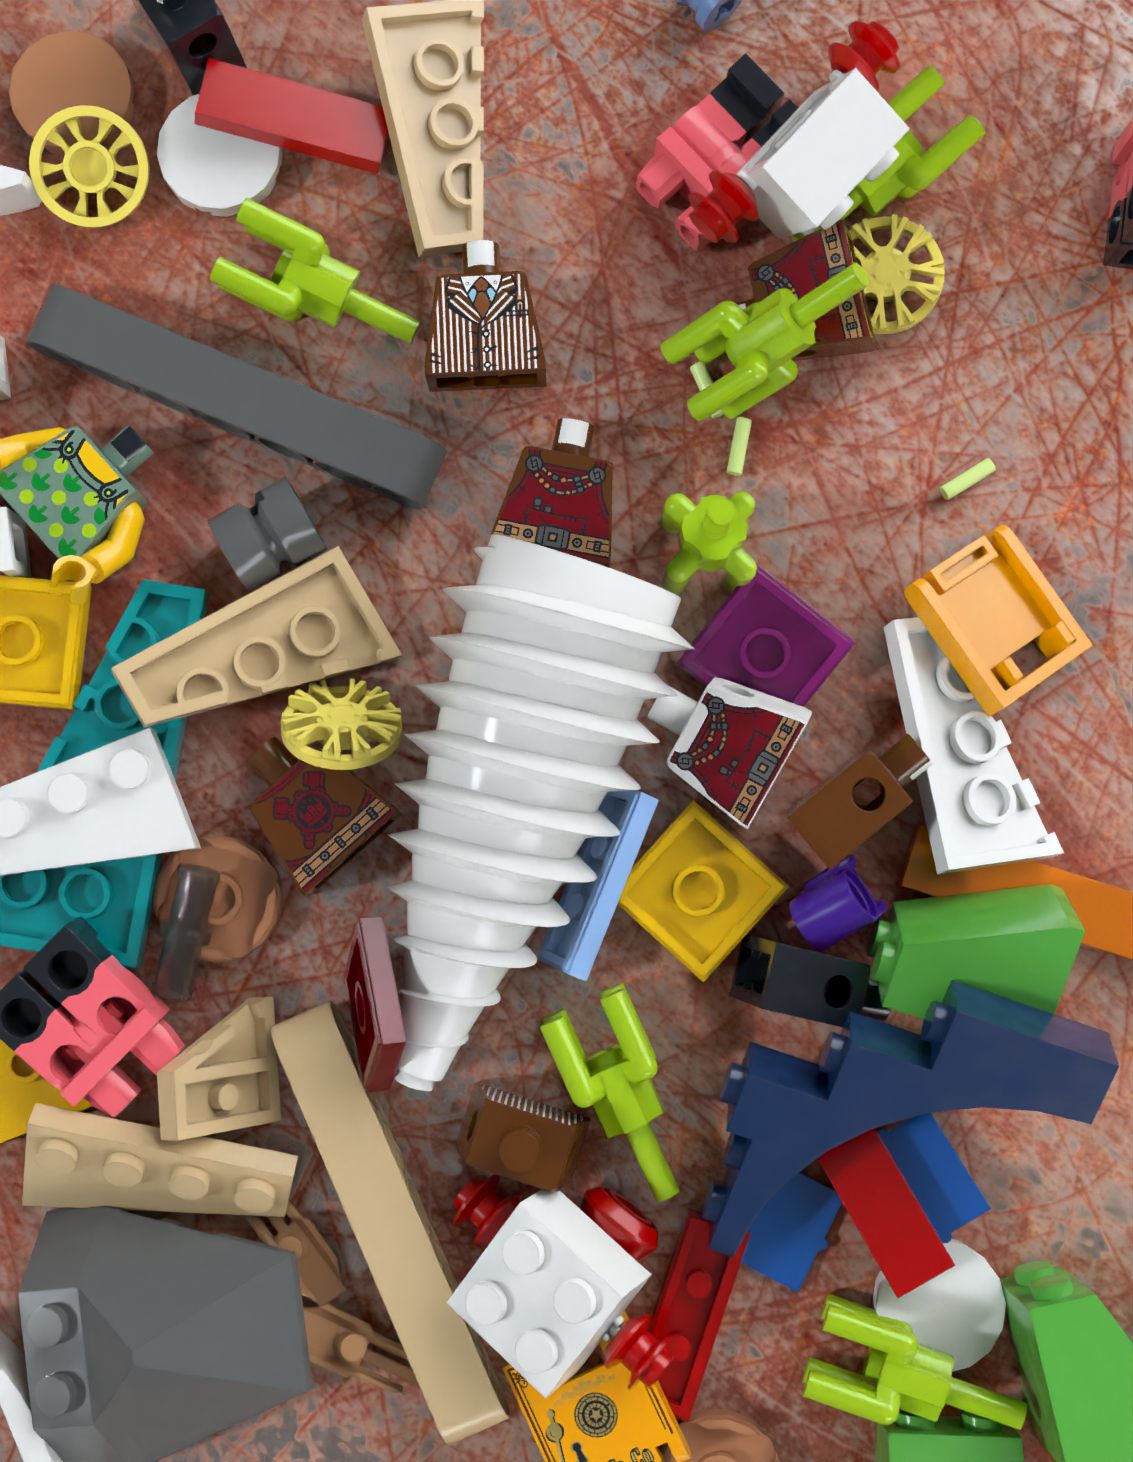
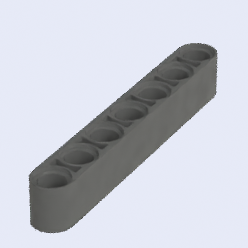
[25,284,447,510]

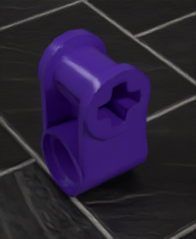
[790,854,888,952]

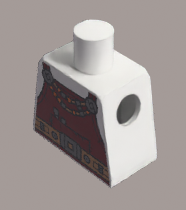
[647,677,812,829]

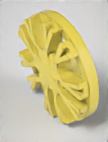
[29,105,150,228]
[849,214,945,334]
[281,678,402,770]

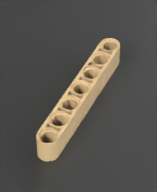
[270,1000,510,1446]

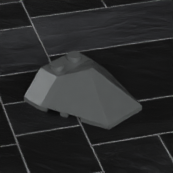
[18,1206,313,1462]

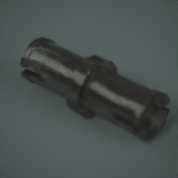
[151,864,221,1001]

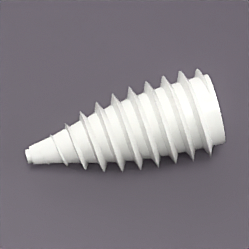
[386,534,695,1091]

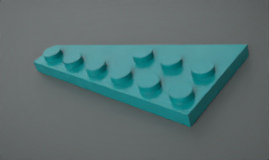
[0,579,210,968]

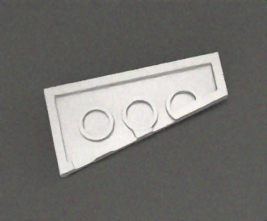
[883,617,1064,874]
[0,728,201,876]

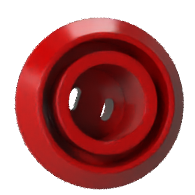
[580,1185,658,1262]

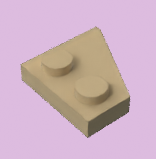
[157,996,281,1141]

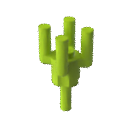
[791,65,986,242]
[210,198,421,344]
[660,263,869,421]
[661,492,757,595]
[540,982,680,1202]
[802,1293,1027,1430]

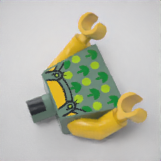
[0,425,154,605]

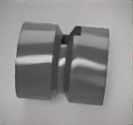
[208,476,327,592]

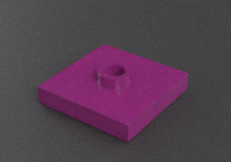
[677,562,856,707]

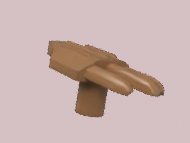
[243,1199,347,1306]
[303,1304,418,1393]

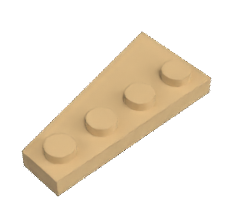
[362,0,484,258]
[111,546,402,728]
[22,1103,298,1217]

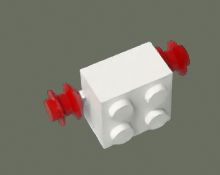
[689,21,910,243]
[446,1174,676,1399]

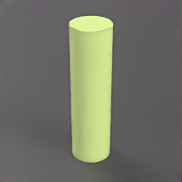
[690,362,724,419]
[726,417,752,476]
[940,458,996,500]

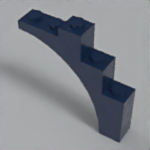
[701,980,1119,1257]

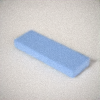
[538,790,659,981]

